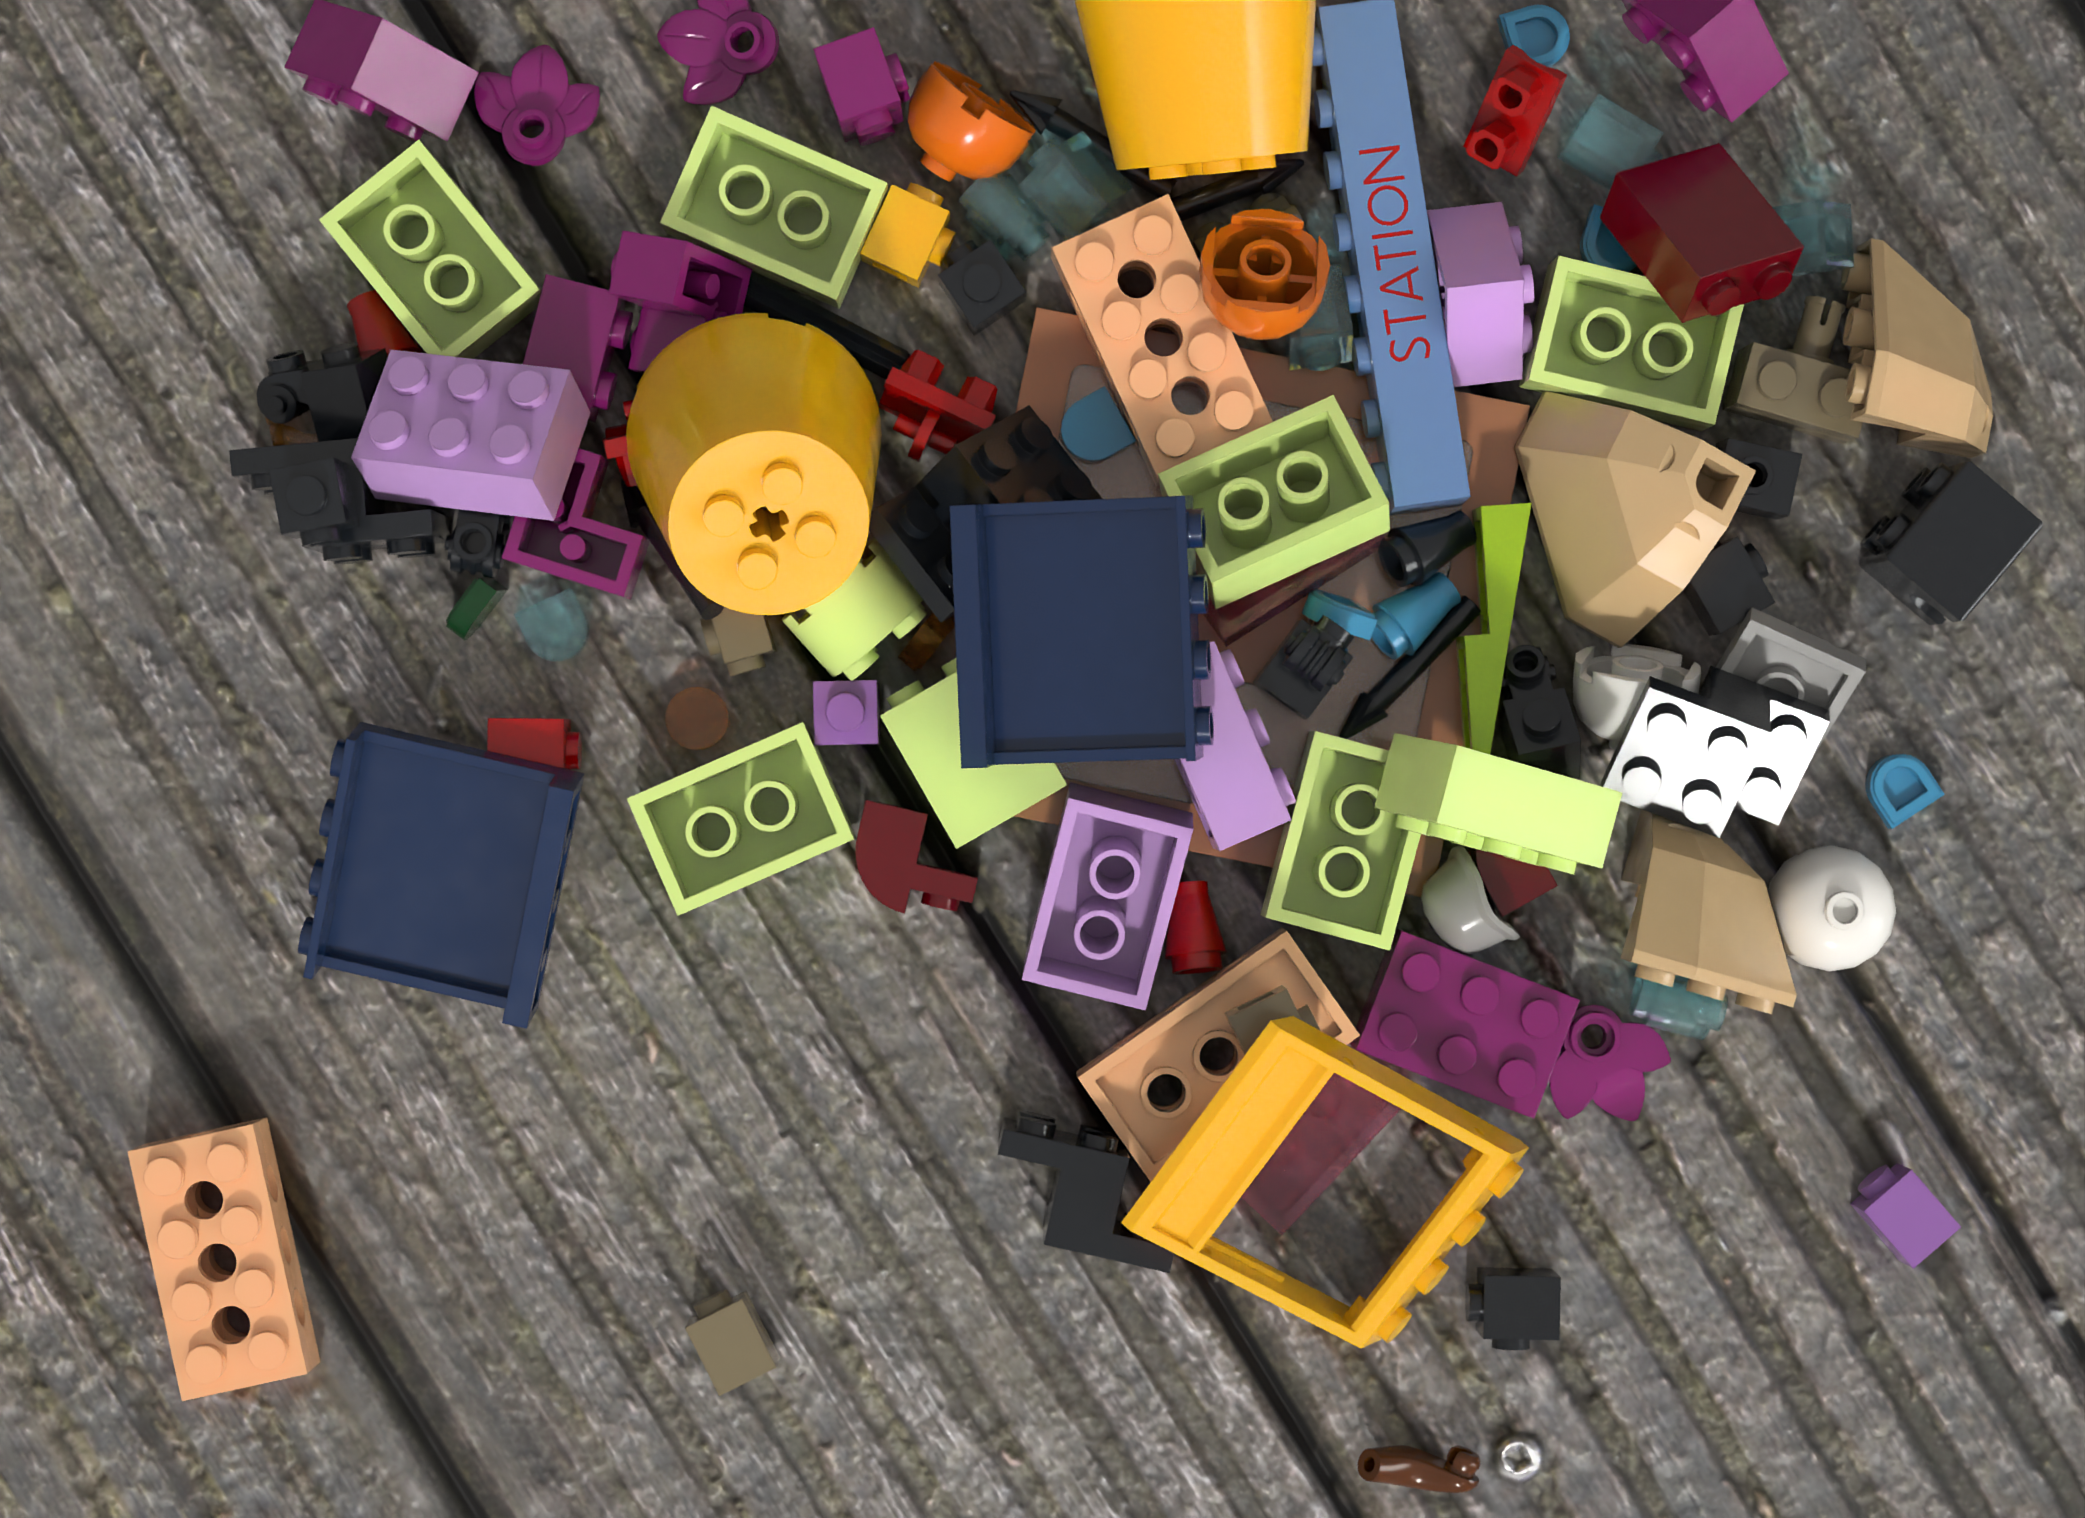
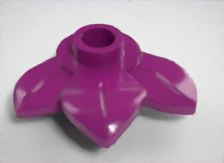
[657,0,779,105]
[474,45,600,166]
[1549,1004,1671,1121]

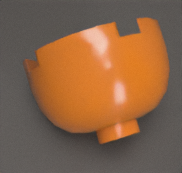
[907,61,1036,182]
[1199,209,1330,340]

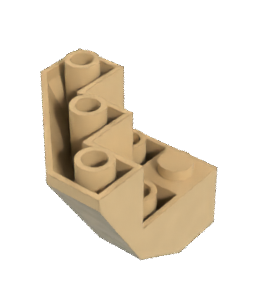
[1841,238,1993,458]
[1514,391,1756,648]
[1620,809,1797,1014]

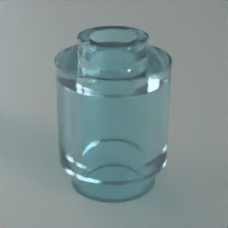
[958,174,1052,261]
[1629,975,1728,1040]

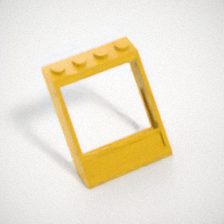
[1121,1016,1529,1349]

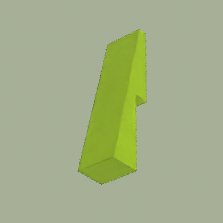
[1456,503,1532,754]

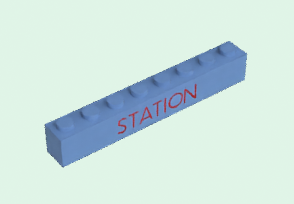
[1312,0,1471,515]

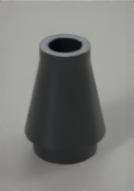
[1378,510,1477,587]

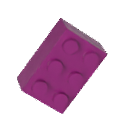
[1349,928,1580,1119]

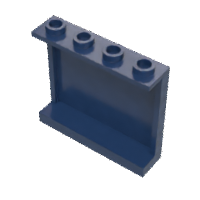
[950,495,1214,769]
[298,722,585,1029]

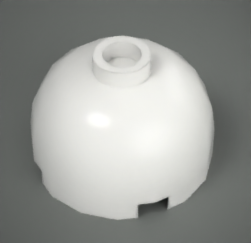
[1573,644,1701,750]
[1768,845,1896,971]

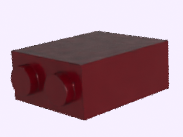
[1600,143,1804,323]

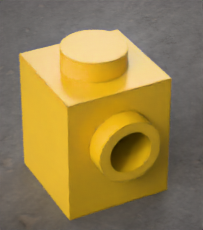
[860,182,956,288]

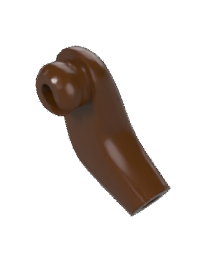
[1358,1445,1481,1493]

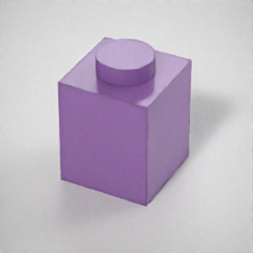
[813,680,881,746]
[1850,1163,1961,1269]

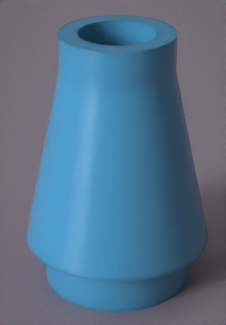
[1371,572,1461,660]

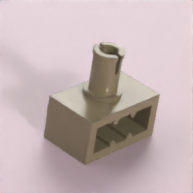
[1722,296,1863,444]

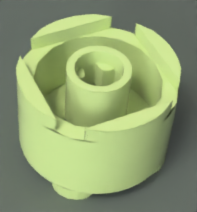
[782,537,927,681]

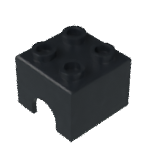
[1859,461,2043,625]

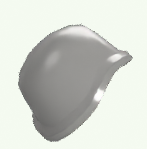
[1421,845,1520,955]

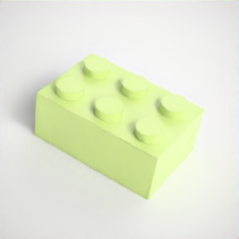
[660,106,889,309]
[319,140,542,359]
[1519,256,1744,431]
[1158,395,1390,609]
[627,722,857,916]
[1260,731,1421,951]
[1374,733,1622,875]

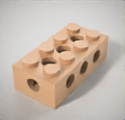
[1051,194,1273,486]
[1076,927,1360,1182]
[127,1117,321,1401]

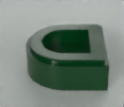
[446,577,508,641]

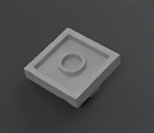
[1716,607,1866,758]

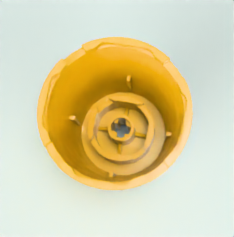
[1075,0,1316,180]
[626,313,882,615]

